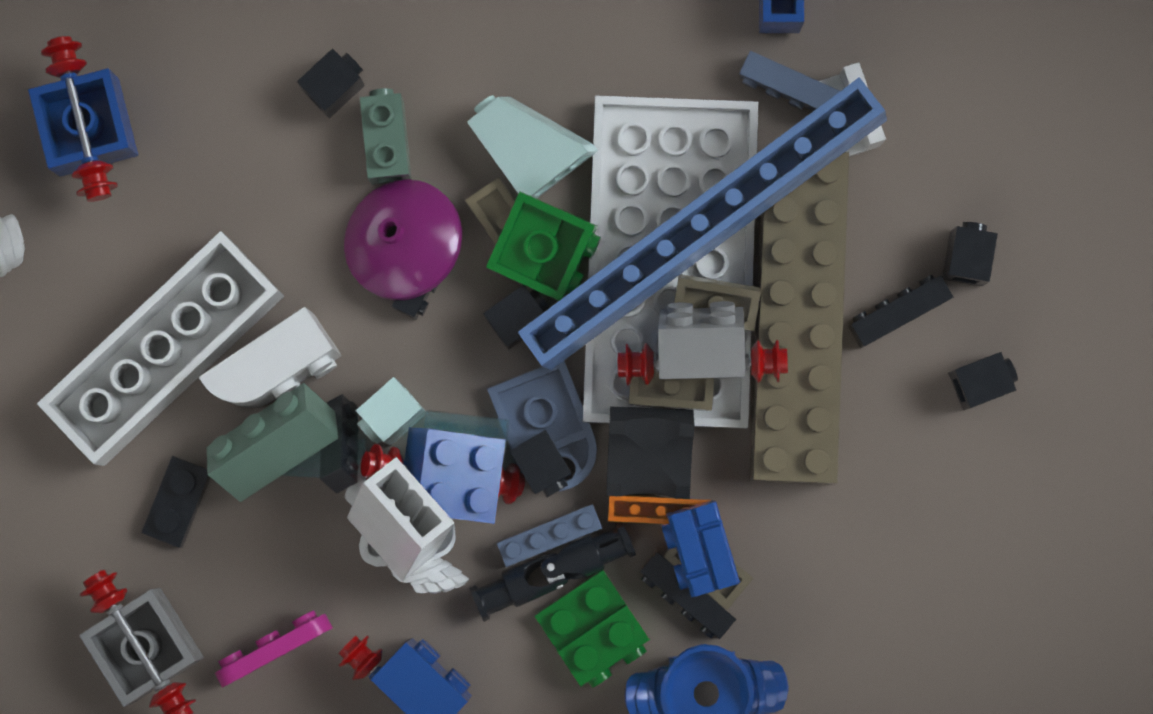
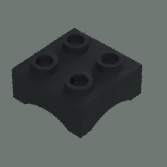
[607,406,695,499]

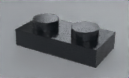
[141,456,211,548]

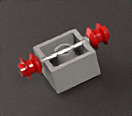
[617,301,788,386]
[79,569,204,714]

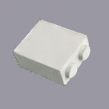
[347,457,454,581]

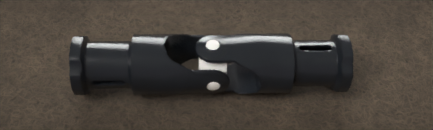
[470,522,636,622]

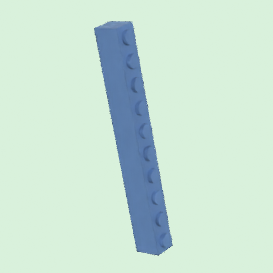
[518,77,887,370]

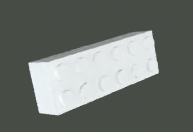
[37,231,284,466]

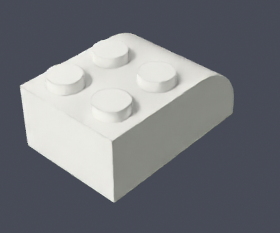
[199,307,342,408]

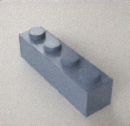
[739,51,840,112]
[497,504,602,567]

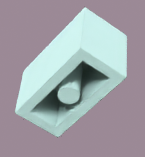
[355,377,427,446]

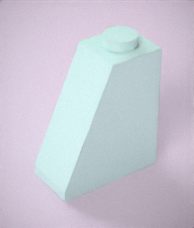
[467,95,598,198]

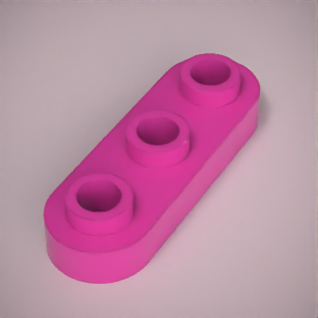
[214,610,333,688]

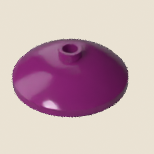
[344,179,462,300]

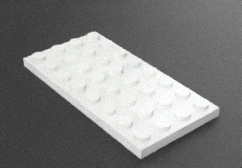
[583,96,758,429]

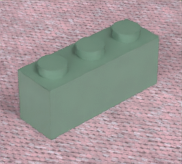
[206,383,338,502]

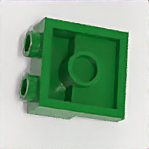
[486,191,601,301]
[534,570,650,688]

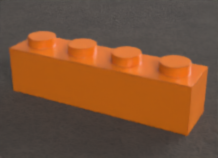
[608,495,712,524]

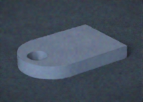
[487,361,597,491]

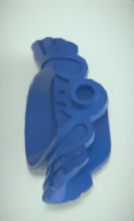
[624,644,789,714]

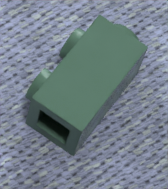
[360,88,412,185]

